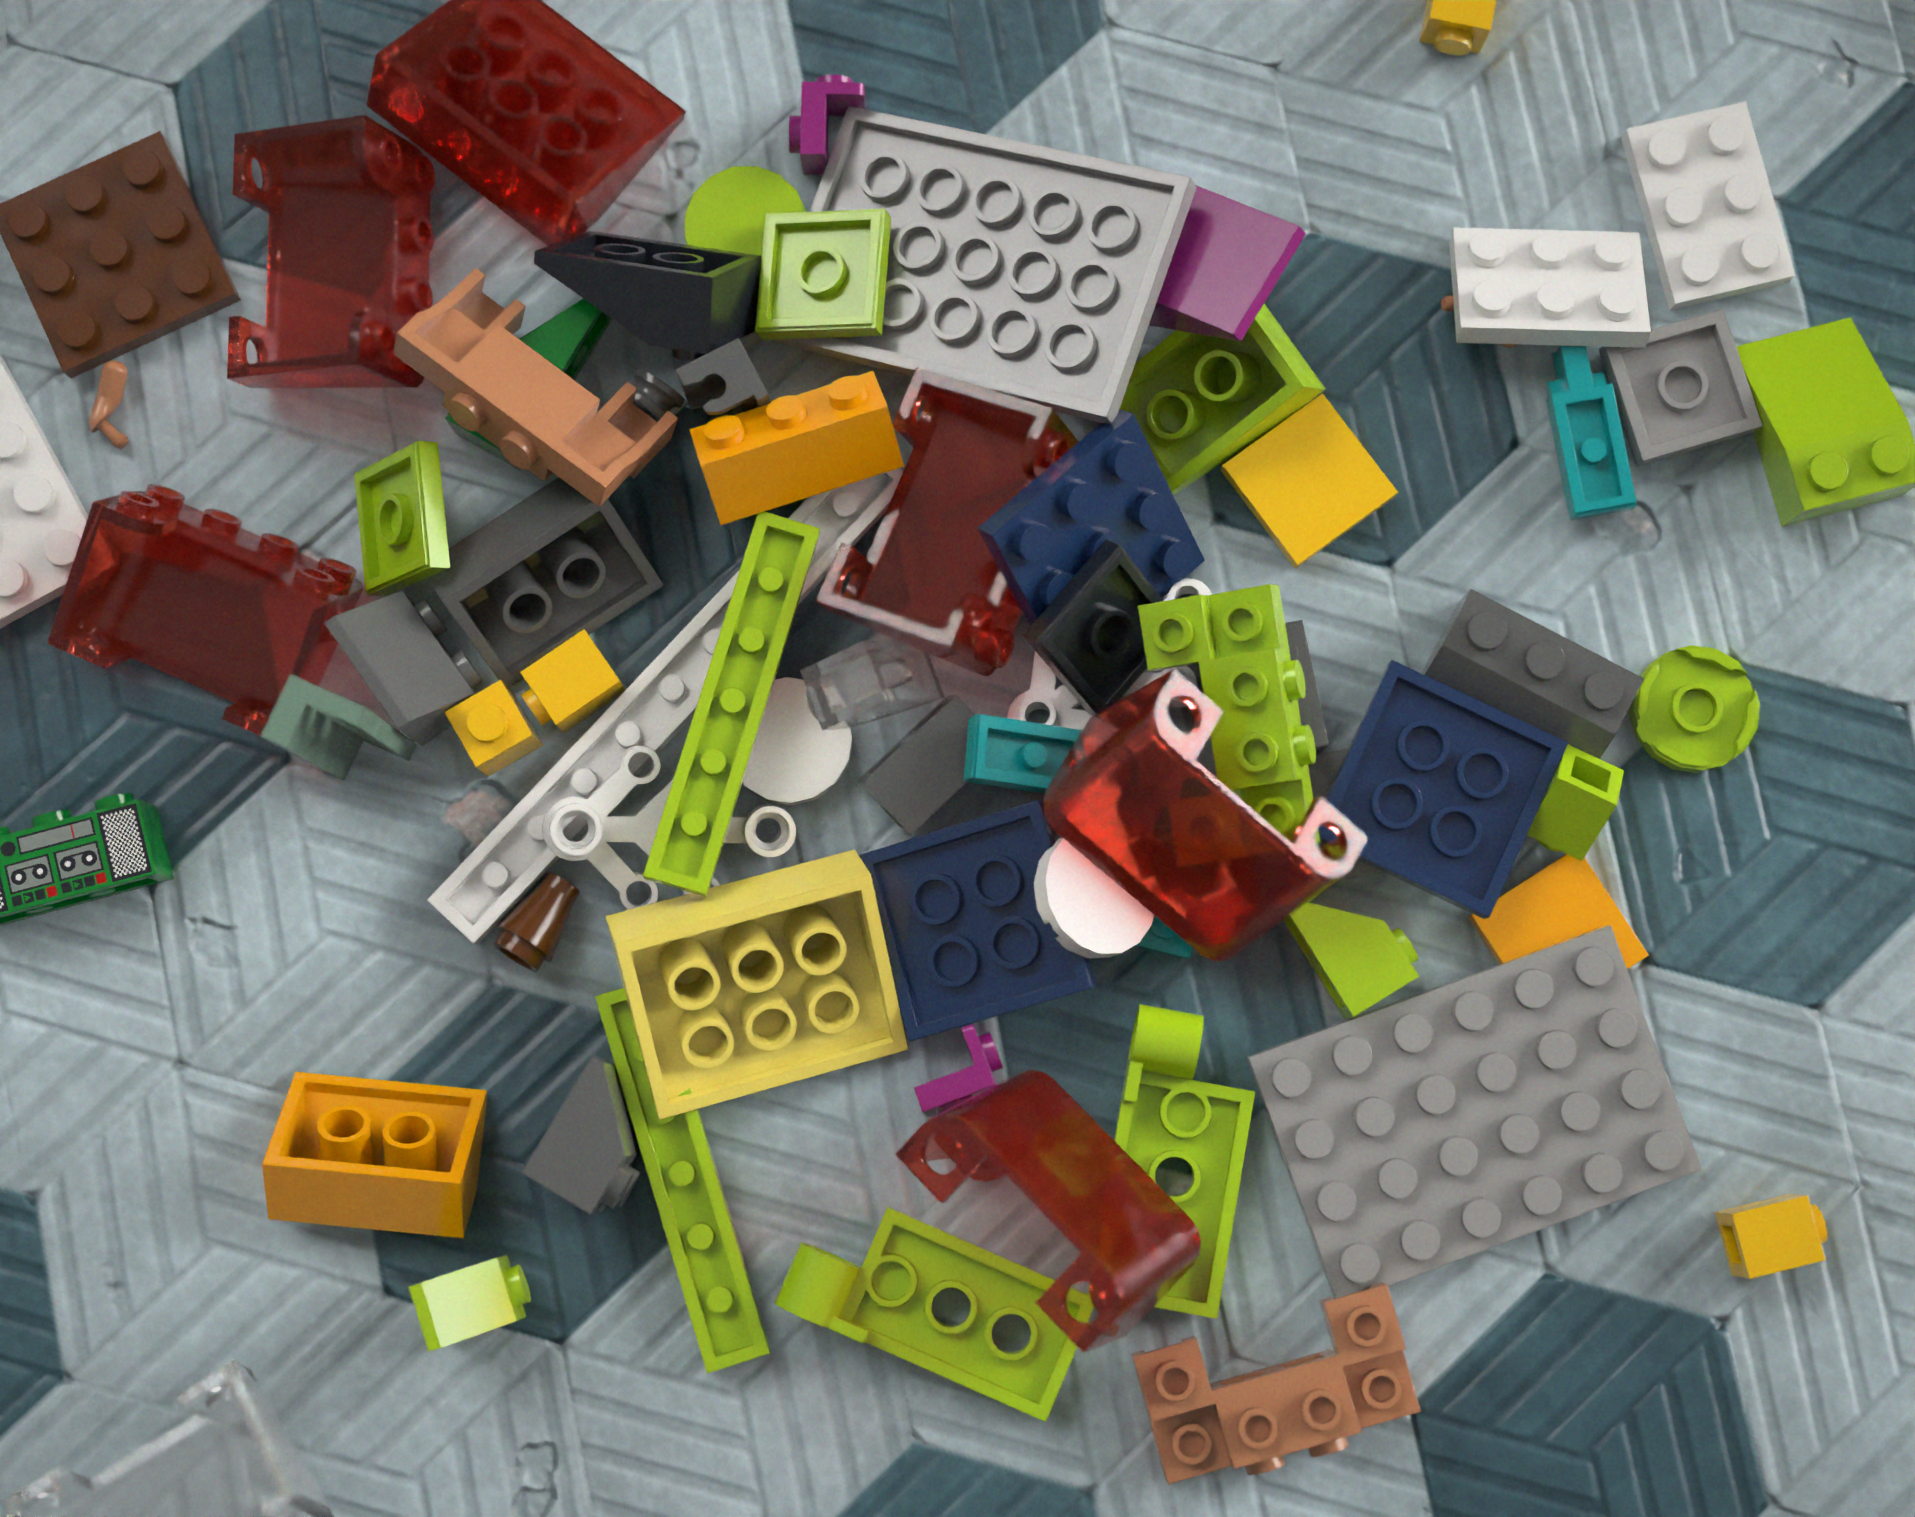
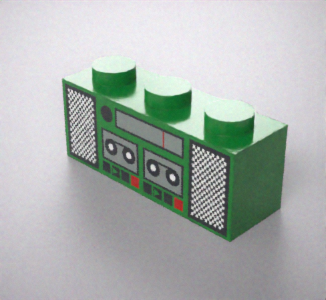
[0,793,174,926]

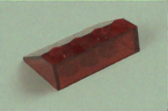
[366,0,686,246]

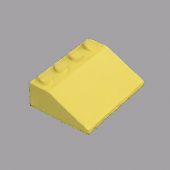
[605,849,908,1120]

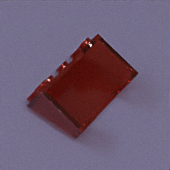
[227,115,435,388]
[816,367,1079,677]
[47,484,365,736]
[1043,669,1368,962]
[895,1070,1201,1353]

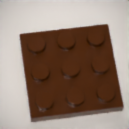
[0,131,241,379]

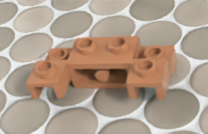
[393,268,678,507]
[1131,1282,1421,1484]

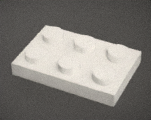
[1621,101,1795,311]
[1449,228,1651,348]

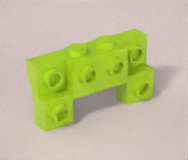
[1138,584,1320,865]

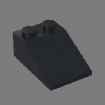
[534,231,761,361]

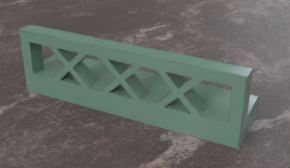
[260,674,417,781]

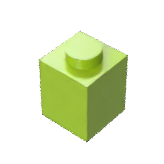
[1527,744,1624,861]

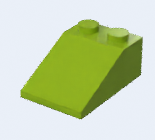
[1120,304,1325,495]
[1736,317,1915,527]

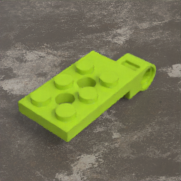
[1087,1004,1255,1319]
[774,1207,1097,1422]

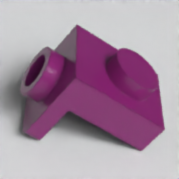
[789,75,866,175]
[914,1023,1003,1120]

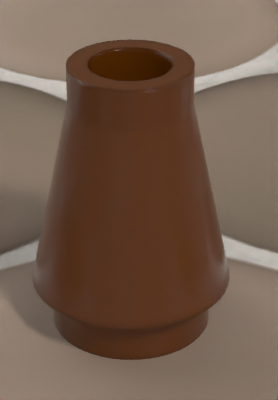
[493,872,580,972]

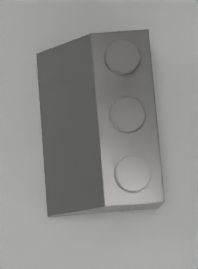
[429,477,664,687]
[1421,589,1644,759]

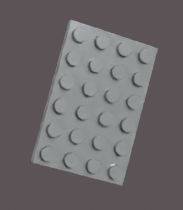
[772,106,1197,424]
[1246,925,1702,1298]

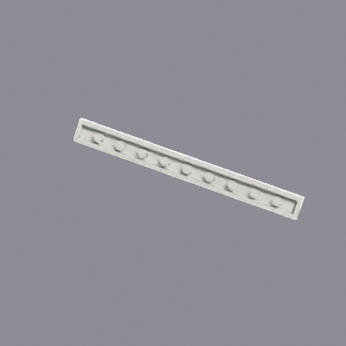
[427,468,912,945]

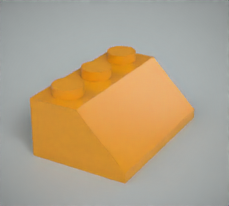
[689,371,904,525]
[262,1072,487,1238]

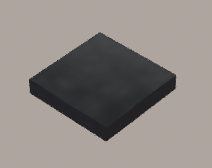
[1023,539,1164,720]

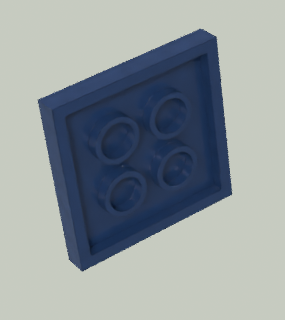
[977,409,1205,626]
[1317,660,1568,919]
[859,800,1097,1041]

